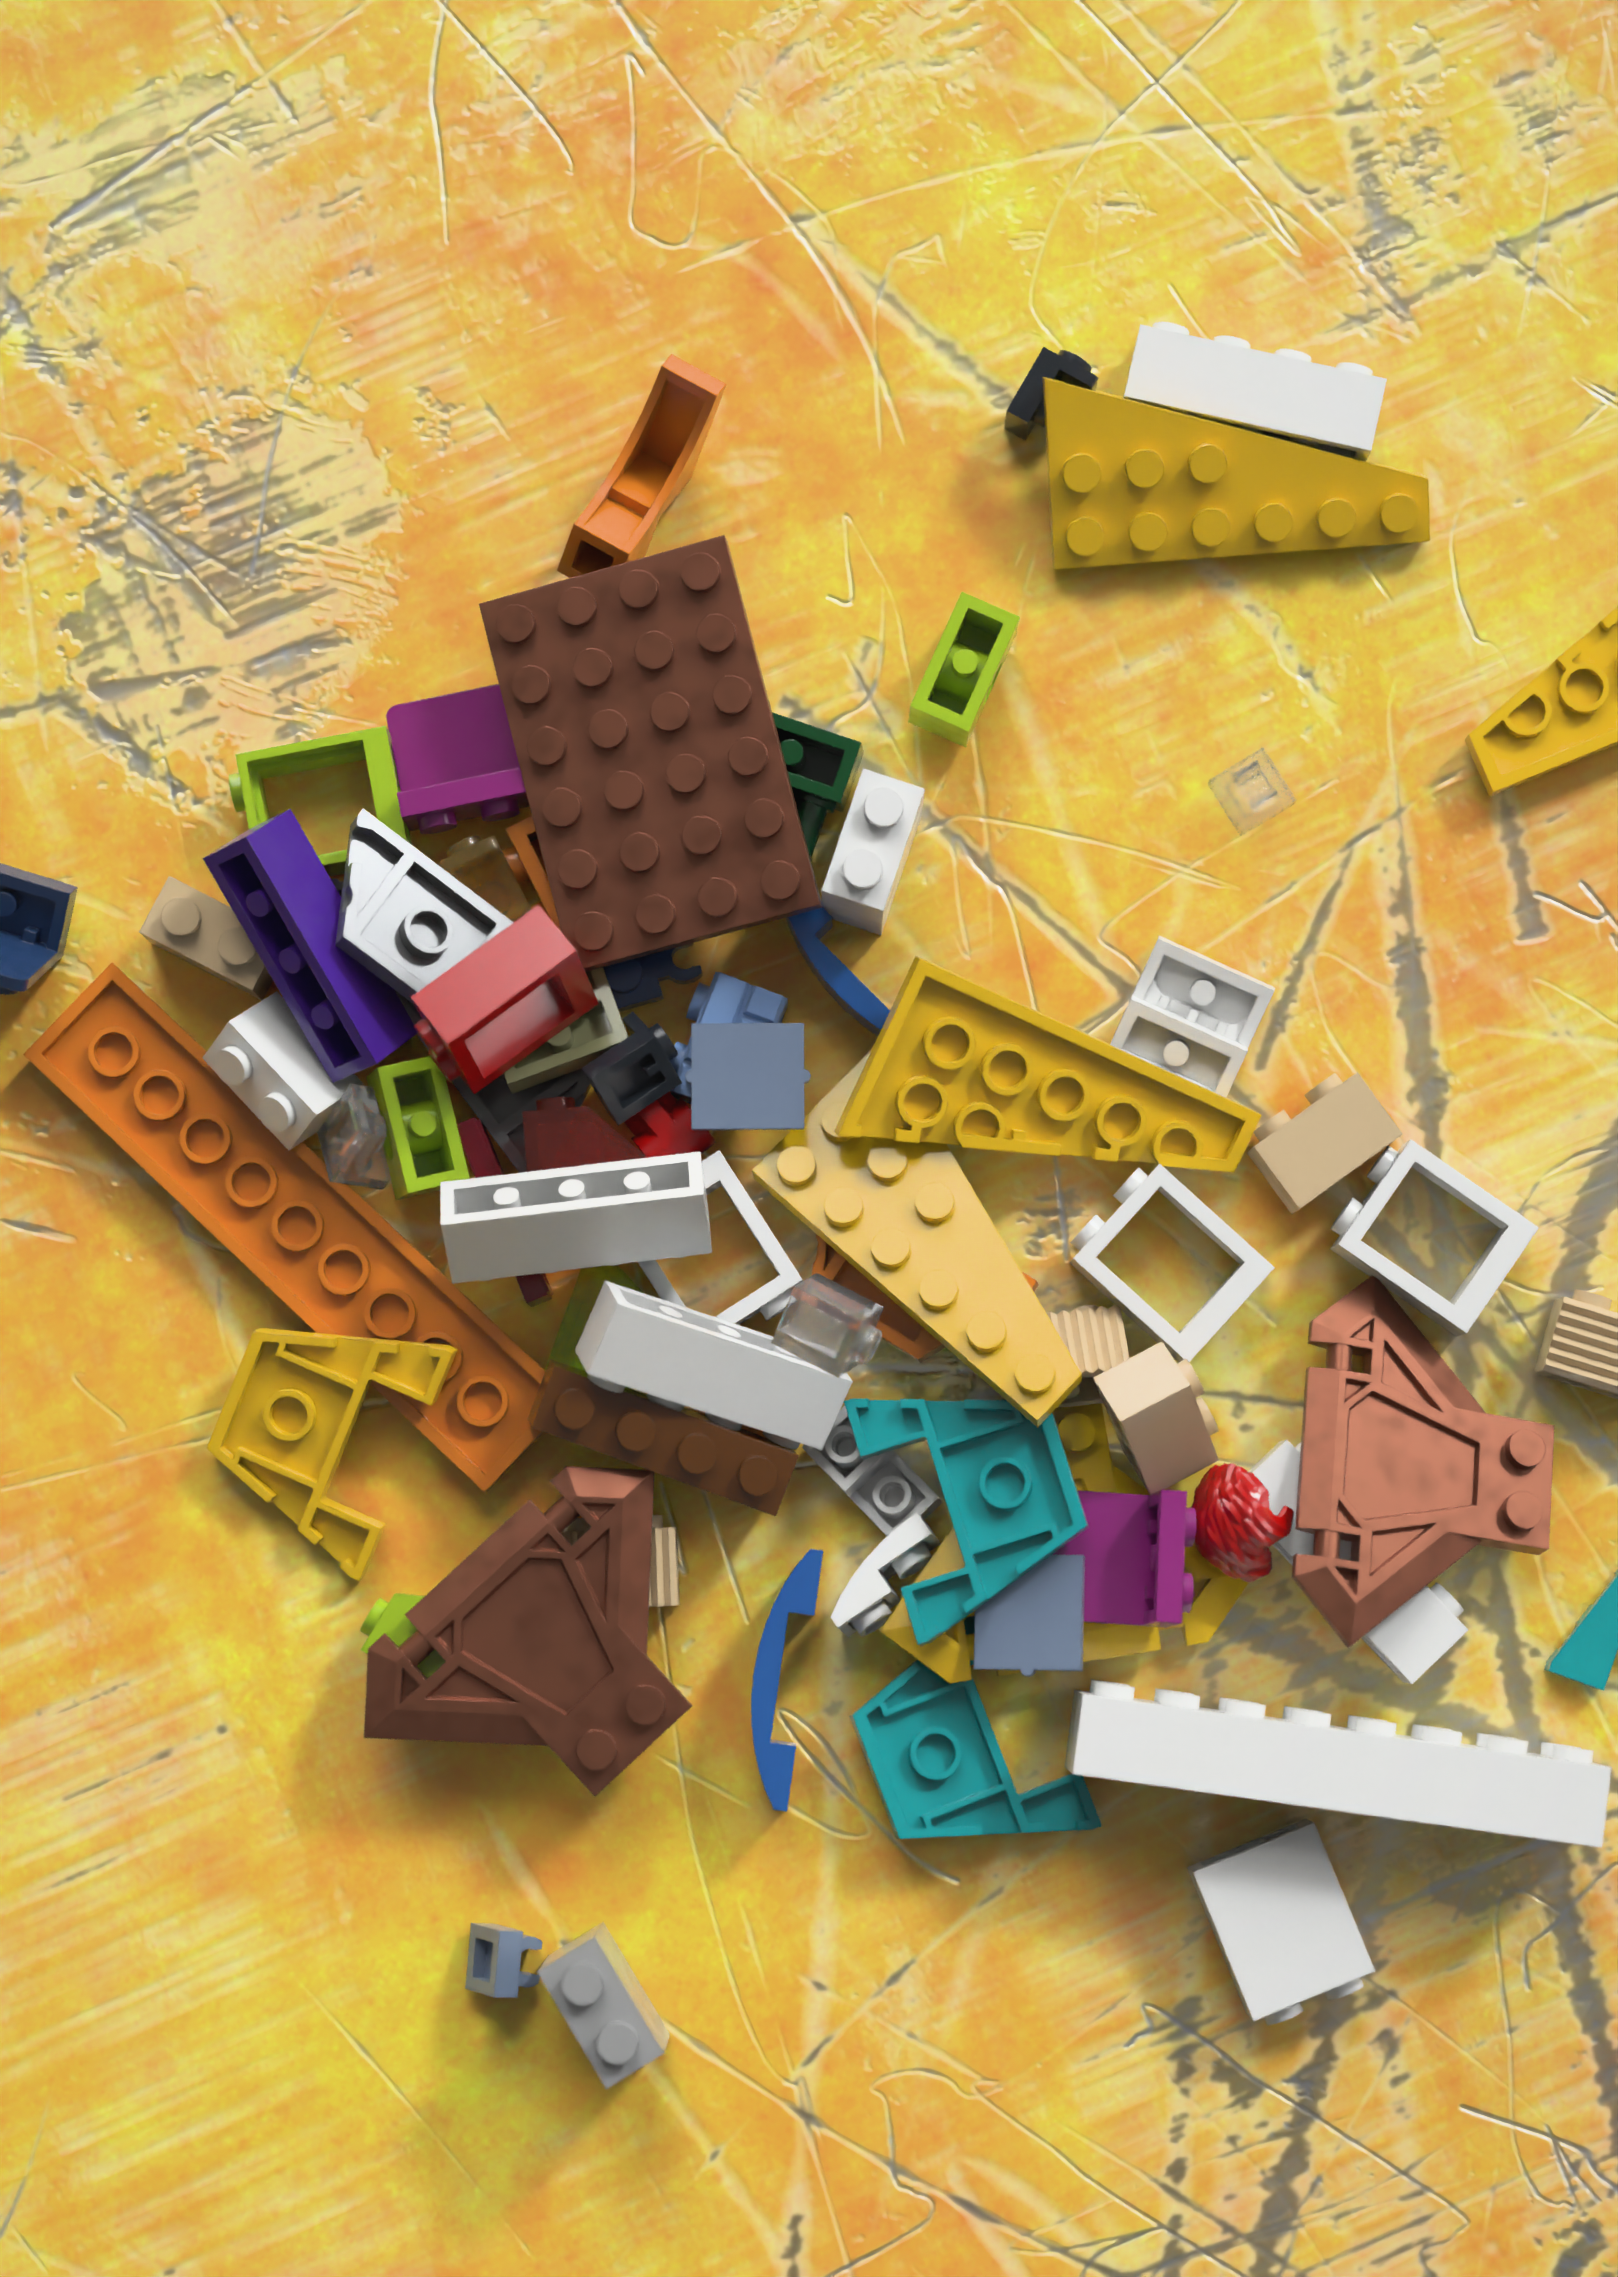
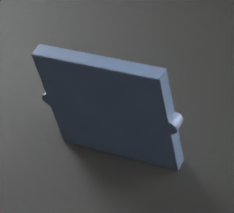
[685,1023,811,1131]
[974,1555,1085,1677]

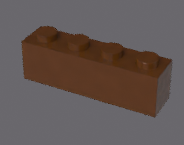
[528,1359,799,1516]

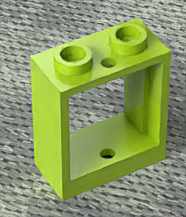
[229,726,412,877]

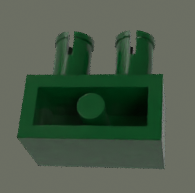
[772,712,864,862]

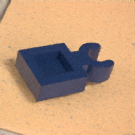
[603,943,703,1012]

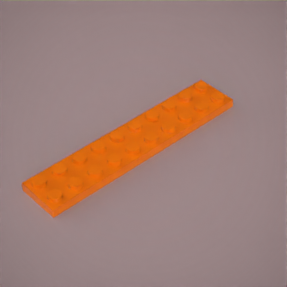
[23,963,545,1493]

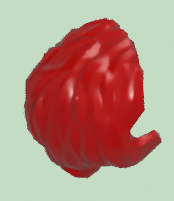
[1190,1463,1294,1582]

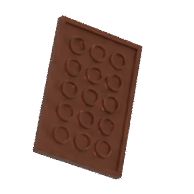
[479,535,823,972]

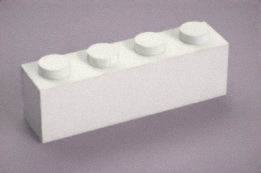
[1123,322,1387,460]
[440,1152,712,1284]
[575,1281,853,1450]
[1248,1440,1468,1684]

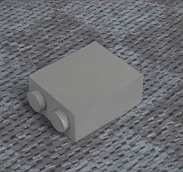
[537,1922,670,2089]

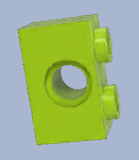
[908,592,1020,747]
[366,1056,470,1200]

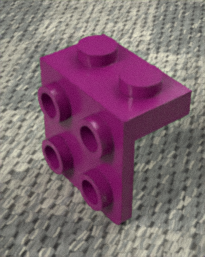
[386,684,530,834]
[1052,1489,1196,1628]

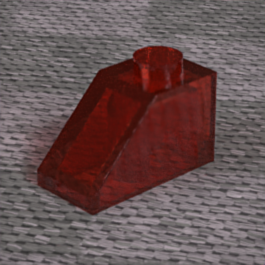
[522,1097,648,1172]

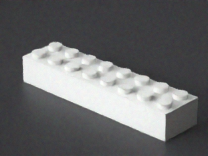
[1065,1680,1611,1848]

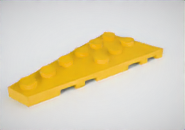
[1043,377,1430,569]
[1464,606,1618,797]
[834,956,1262,1173]
[752,1049,1082,1428]

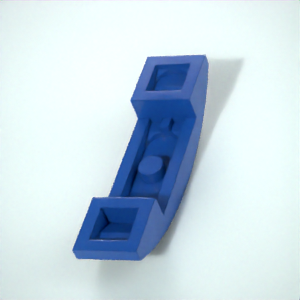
[786,908,890,1037]
[751,1549,823,1812]

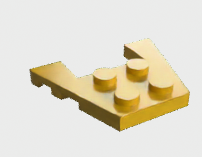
[206,1328,458,1581]

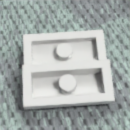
[1110,936,1275,1097]

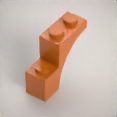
[557,354,727,578]

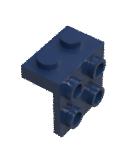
[0,863,78,995]

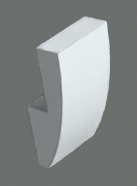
[802,1406,943,1536]
[831,1512,941,1637]

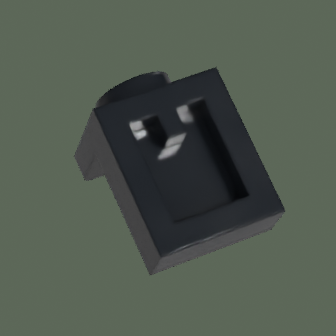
[1004,347,1098,441]
[582,1012,682,1125]

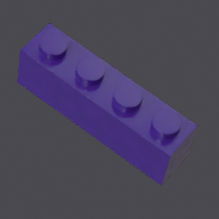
[203,809,417,1083]

